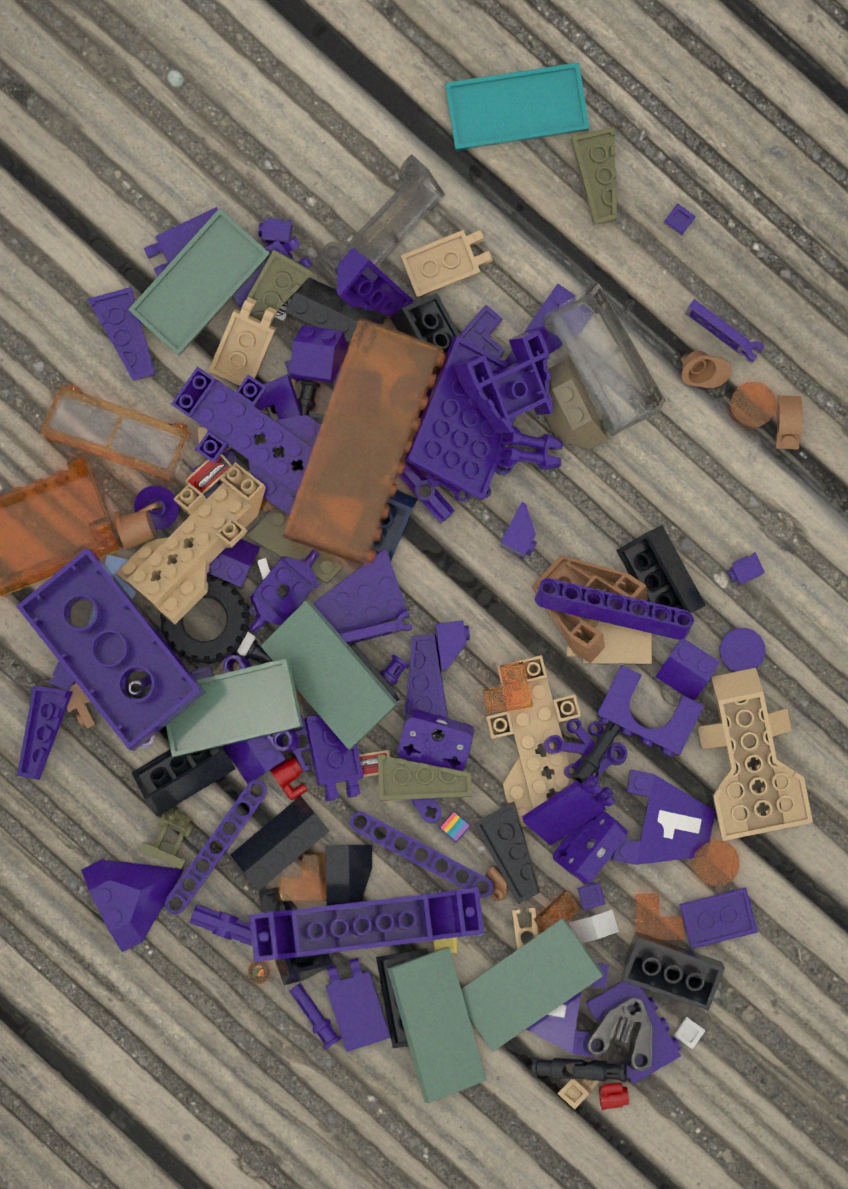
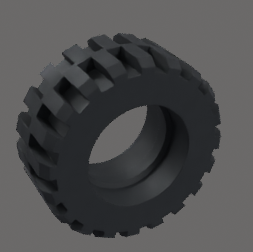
[160,575,249,664]

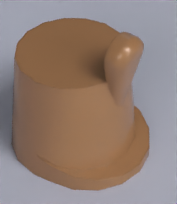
[114,503,158,550]

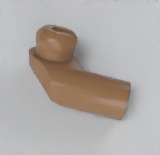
[486,866,508,901]

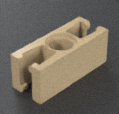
[511,907,539,949]

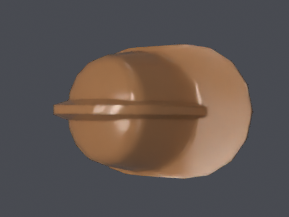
[681,351,732,388]

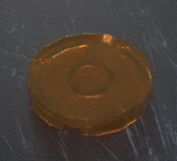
[730,382,776,428]
[693,840,740,886]

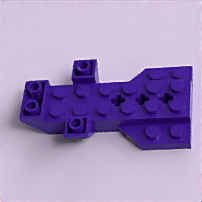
[171,366,344,517]

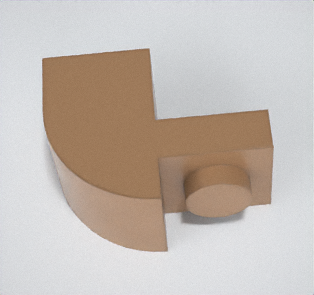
[775,395,803,449]
[67,683,97,729]

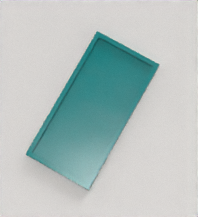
[445,62,590,151]

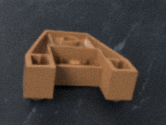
[532,555,648,663]

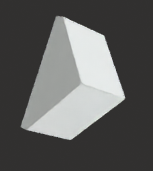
[569,910,619,943]

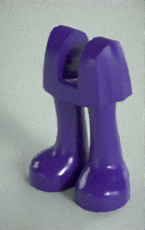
[498,426,563,470]

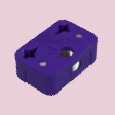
[398,709,474,771]
[553,811,628,884]

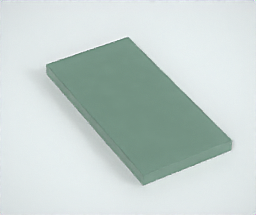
[128,208,271,356]
[261,600,399,750]
[166,658,303,757]
[461,917,605,1051]
[387,947,486,1103]

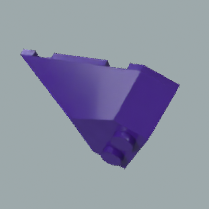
[81,859,184,952]

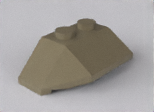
[544,358,609,450]

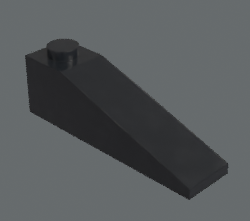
[325,845,372,906]
[259,886,332,985]

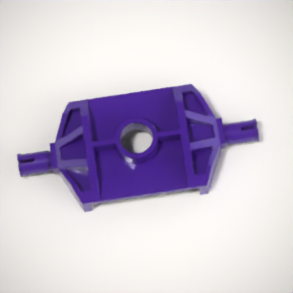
[249,549,320,634]

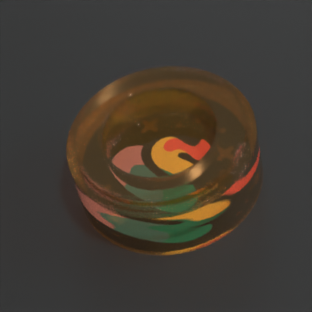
[248,961,271,984]

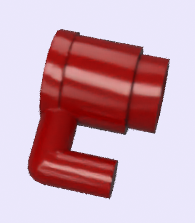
[270,757,308,800]
[599,1082,629,1110]

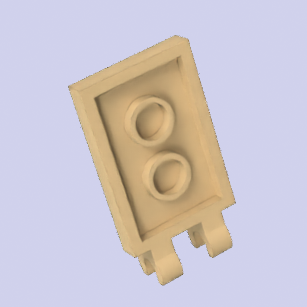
[400,230,493,298]
[209,297,277,386]
[566,621,652,664]

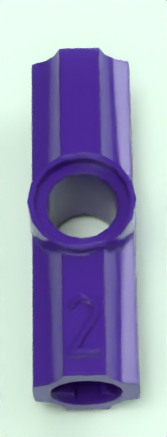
[395,462,455,524]
[190,904,252,946]

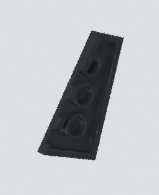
[474,801,540,904]

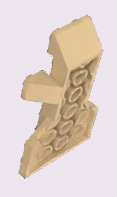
[116,462,266,624]
[486,655,598,827]
[697,668,813,841]

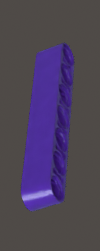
[534,578,694,640]
[165,780,268,914]
[350,812,493,898]

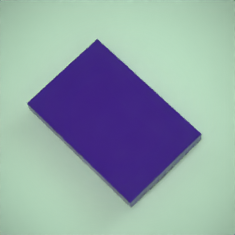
[679,887,758,949]

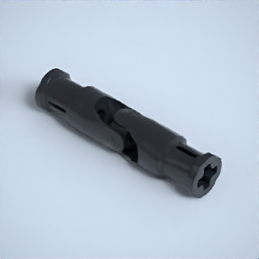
[532,1057,627,1083]

